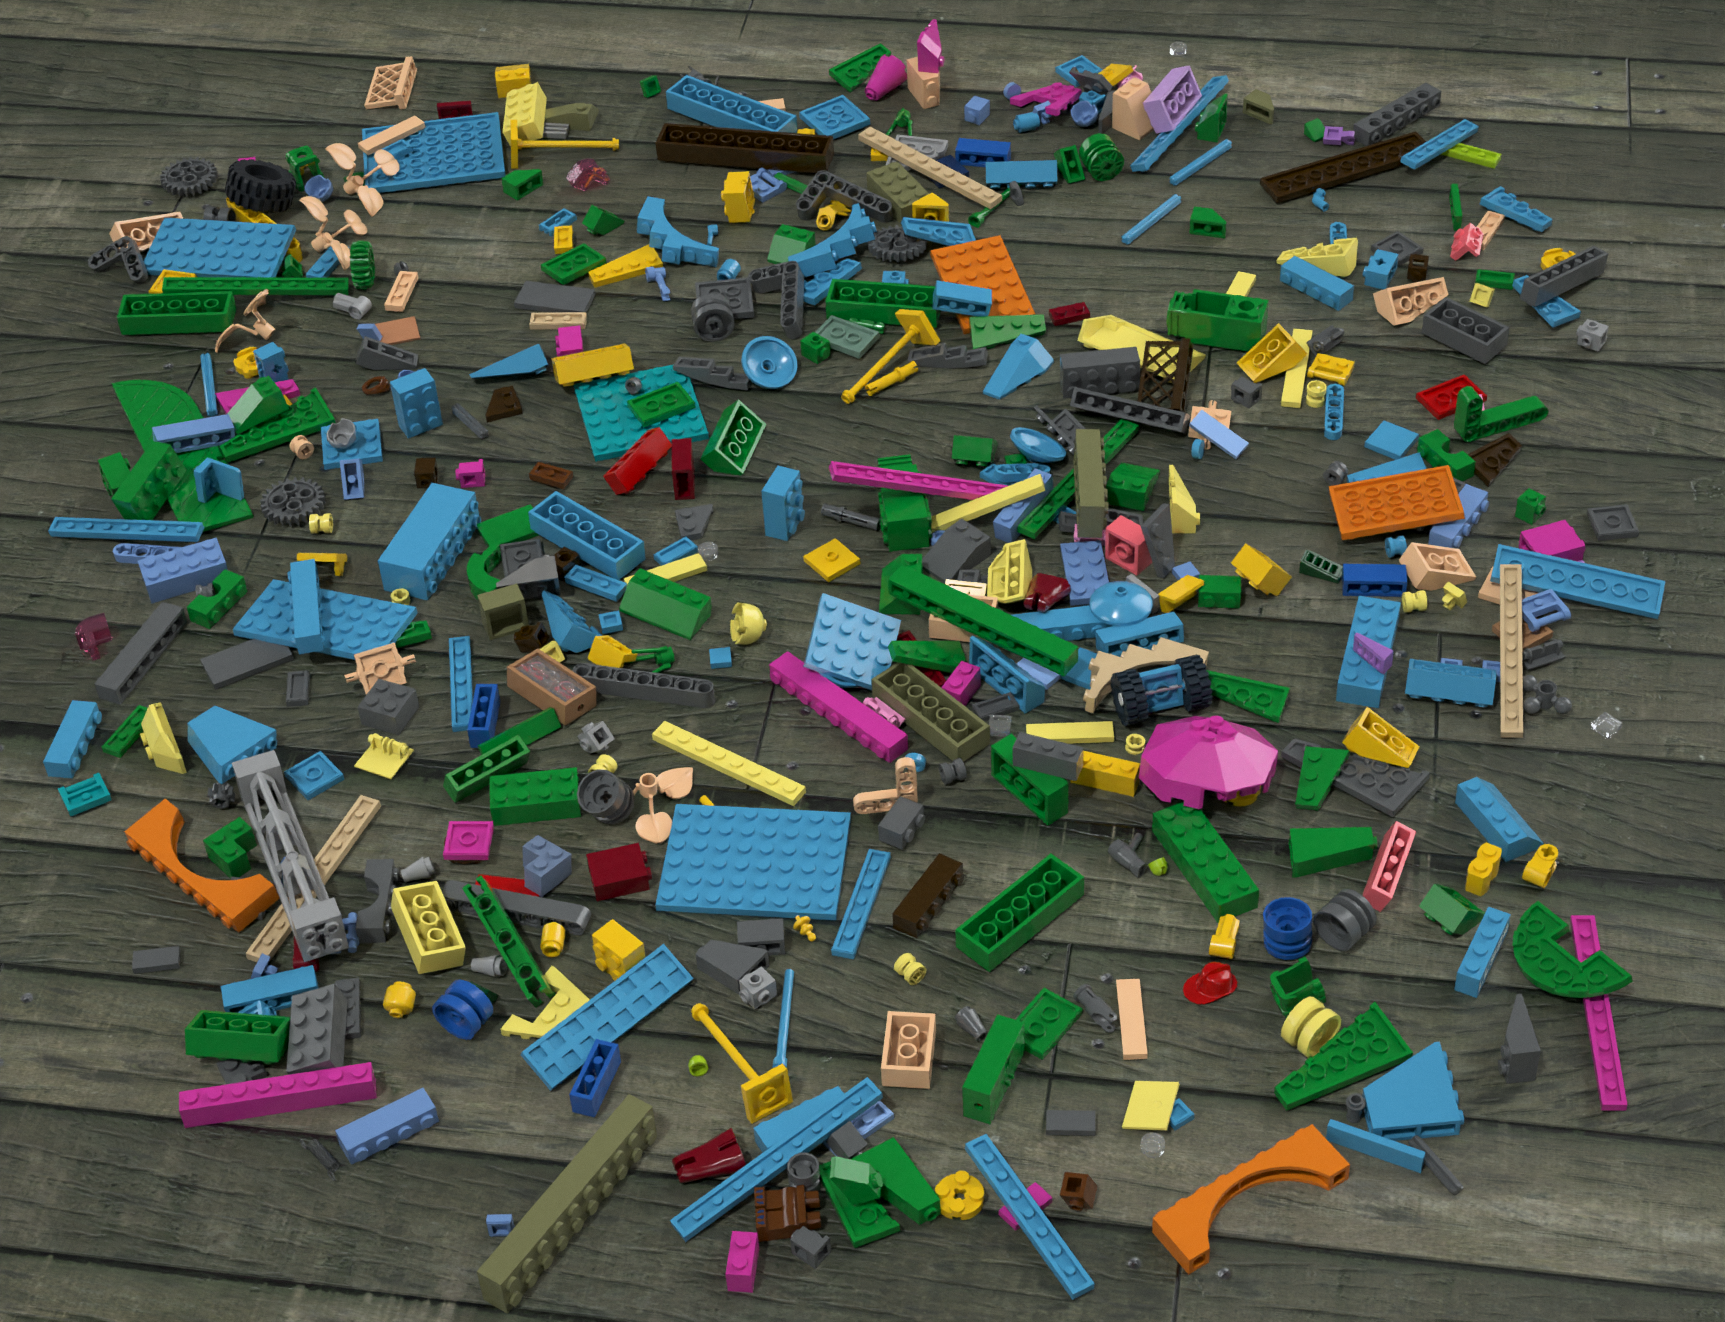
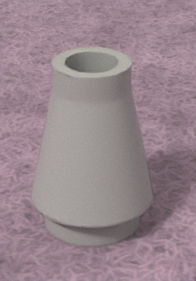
[400,857,436,883]
[471,955,507,978]

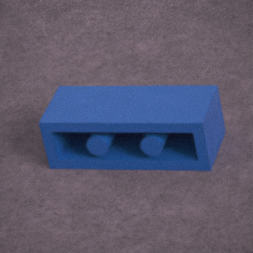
[955,138,1011,167]
[1342,564,1407,597]
[467,684,501,748]
[569,1039,621,1117]

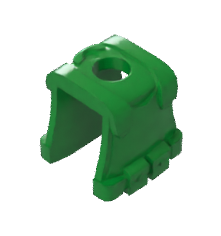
[285,146,324,191]
[1270,957,1326,1018]

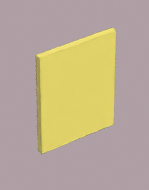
[1122,1081,1180,1130]

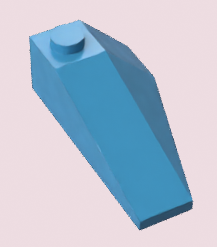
[983,334,1054,400]
[469,344,549,379]
[542,590,602,653]

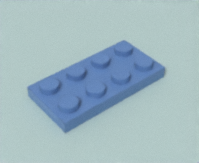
[1060,540,1109,606]

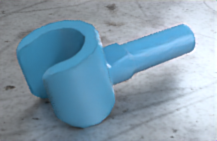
[707,224,718,246]

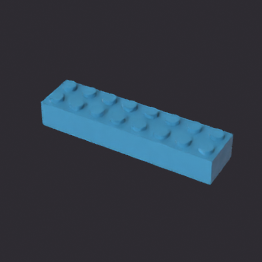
[666,75,797,133]

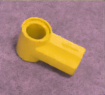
[1209,914,1240,959]

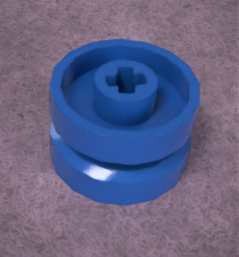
[432,979,494,1040]

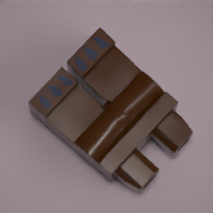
[754,1185,821,1242]

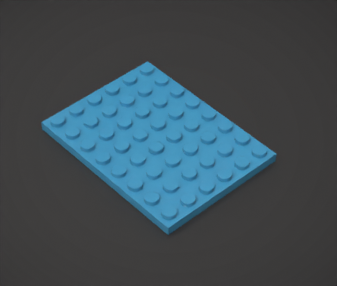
[362,112,506,193]
[656,804,851,920]

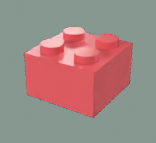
[1105,515,1152,576]

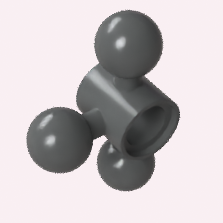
[1523,675,1572,714]

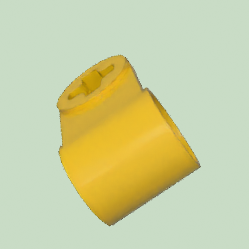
[1522,844,1558,888]

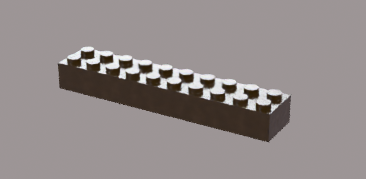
[655,123,834,173]

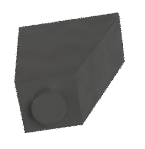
[695,940,769,994]

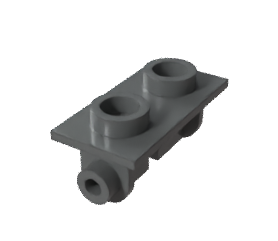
[1306,325,1345,357]
[1522,639,1566,670]

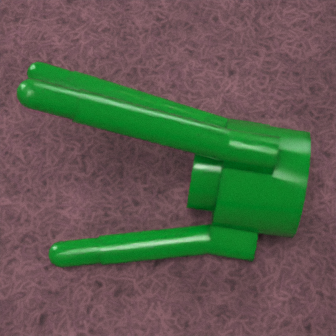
[886,108,913,136]
[624,646,675,673]

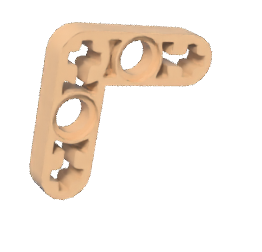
[853,757,918,814]

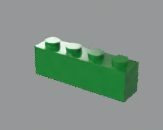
[443,735,530,803]

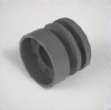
[577,769,635,825]
[1313,889,1377,951]

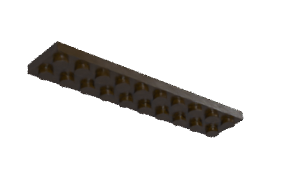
[1260,131,1426,203]

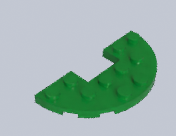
[1512,901,1633,998]

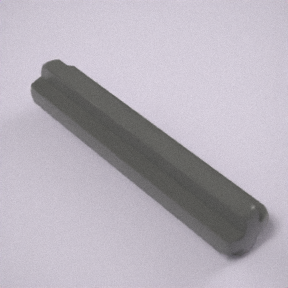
[451,403,489,439]
[1408,1135,1463,1195]

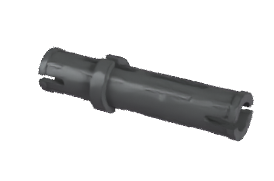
[821,503,880,531]

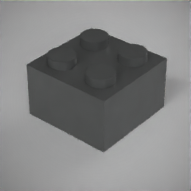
[358,679,419,735]

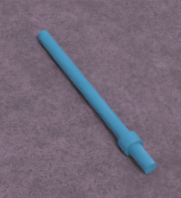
[773,969,794,1068]

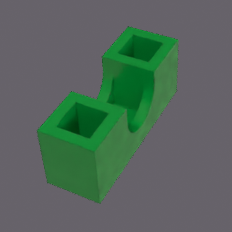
[1417,429,1476,482]
[187,569,248,629]

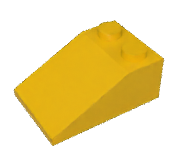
[495,64,531,98]
[1236,323,1307,383]
[1342,707,1420,768]

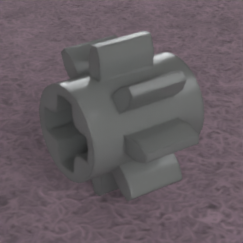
[207,782,235,809]

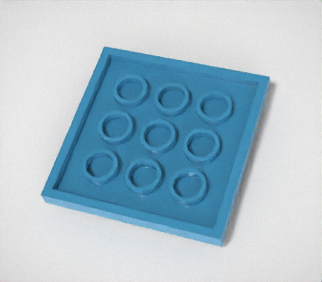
[803,593,901,690]

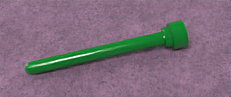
[968,184,1022,228]

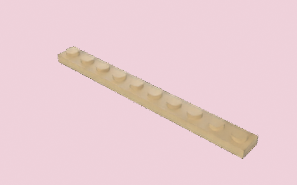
[858,127,1002,209]
[1500,564,1523,738]
[245,795,381,962]

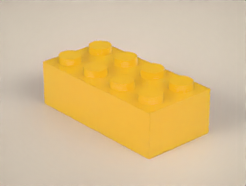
[551,343,634,387]

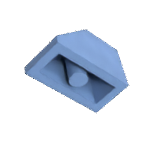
[340,458,364,500]

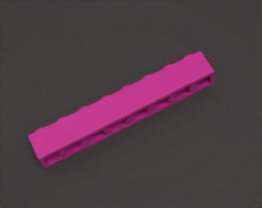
[769,651,908,763]
[179,1062,377,1128]

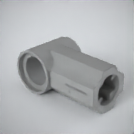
[333,293,372,320]

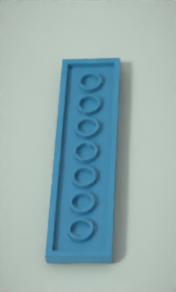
[1490,544,1665,619]

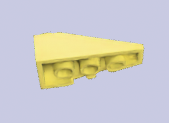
[1276,238,1358,277]
[1168,465,1200,533]

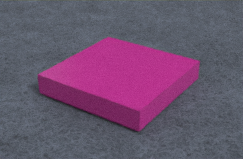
[443,821,494,860]

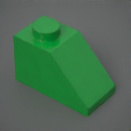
[1054,145,1085,184]
[501,169,544,201]
[582,205,625,235]
[1189,206,1227,239]
[830,1156,883,1205]

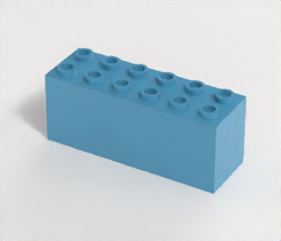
[378,483,481,600]

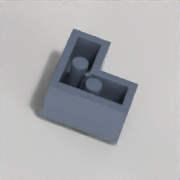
[523,835,571,897]

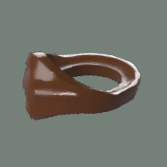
[362,376,390,395]

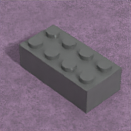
[1422,297,1510,364]
[1060,347,1140,399]
[286,984,347,1075]

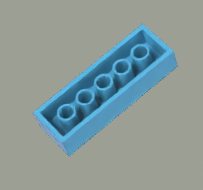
[528,491,646,580]
[1336,596,1401,708]

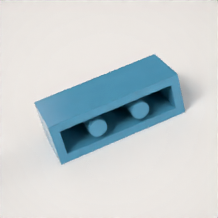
[933,280,992,317]

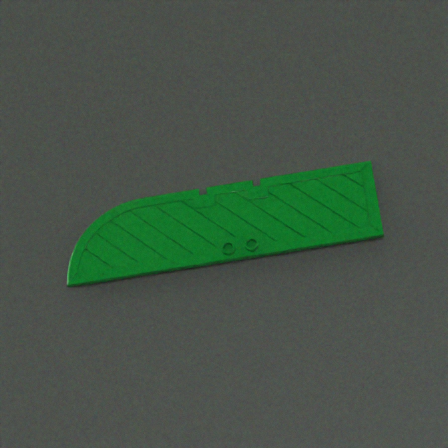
[111,380,254,532]

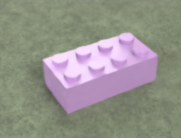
[1143,65,1202,133]

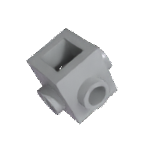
[1576,319,1609,351]
[577,721,615,754]
[739,966,777,1009]

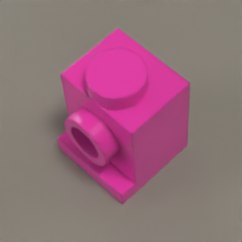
[455,459,485,488]

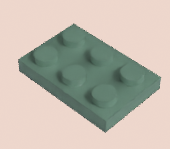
[815,315,880,359]

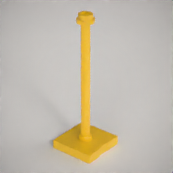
[510,120,619,169]
[841,309,940,404]
[691,1003,793,1124]

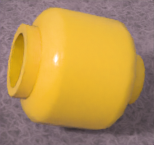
[383,981,416,1018]

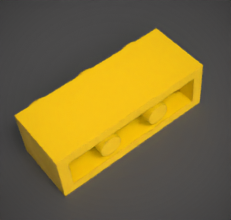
[1070,751,1140,797]

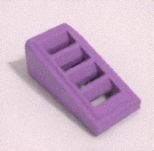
[1353,633,1393,674]

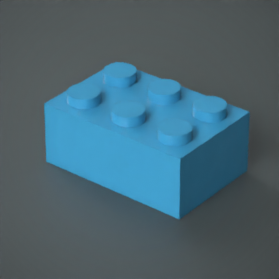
[390,368,443,439]
[761,466,805,541]

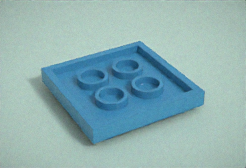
[799,95,871,140]
[321,419,383,470]

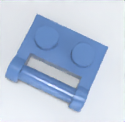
[750,168,787,203]
[1522,589,1571,632]

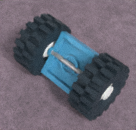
[1111,654,1212,726]

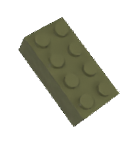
[866,161,929,225]

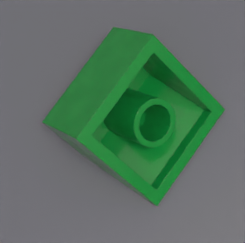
[1195,94,1228,143]
[767,224,816,264]
[951,435,998,467]
[1419,884,1485,935]

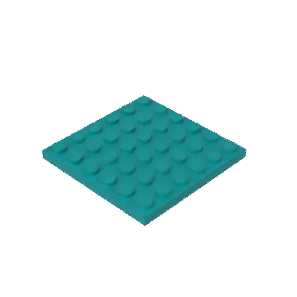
[573,364,709,462]

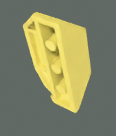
[987,539,1032,603]
[140,702,187,774]

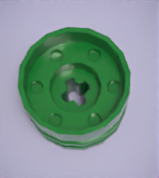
[1079,133,1124,181]

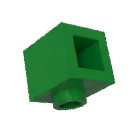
[800,332,831,365]
[1515,488,1546,525]

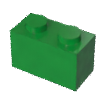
[1198,575,1241,608]

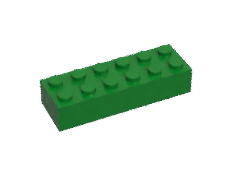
[825,279,941,328]
[117,291,237,335]
[1152,802,1259,923]
[955,853,1084,972]

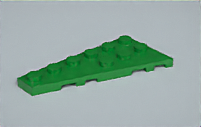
[219,387,336,463]
[1274,1002,1413,1111]

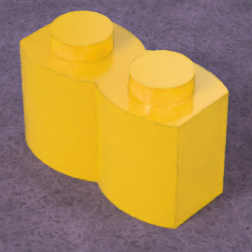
[1465,842,1502,897]

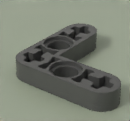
[88,236,148,284]

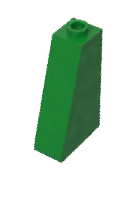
[1288,827,1377,878]
[851,1137,941,1225]

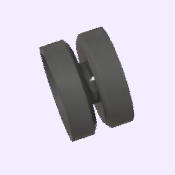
[691,293,735,342]

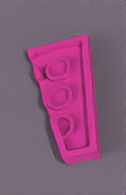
[215,379,300,415]

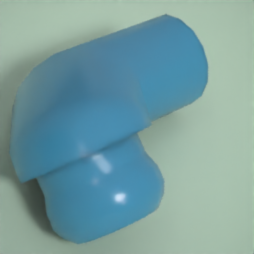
[1312,188,1329,212]

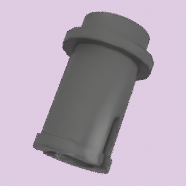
[1346,1093,1366,1123]

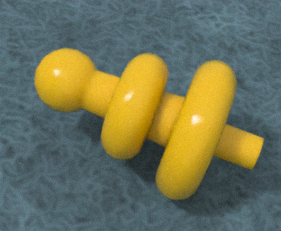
[793,915,816,942]

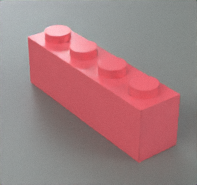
[1363,821,1416,912]

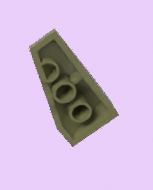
[544,103,599,131]

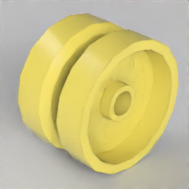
[1281,996,1341,1058]

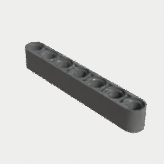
[573,663,715,708]
[442,880,591,935]

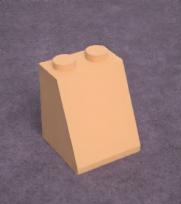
[907,57,940,109]
[1112,77,1154,140]

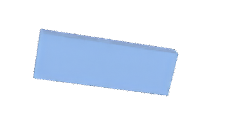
[1189,410,1249,459]
[822,1101,894,1156]

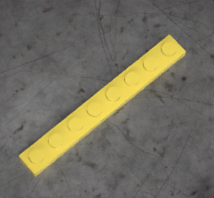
[652,721,806,806]

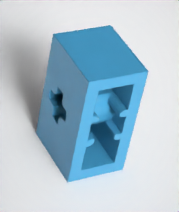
[1363,249,1399,290]
[253,342,289,382]

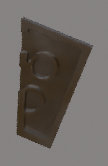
[1468,433,1522,487]

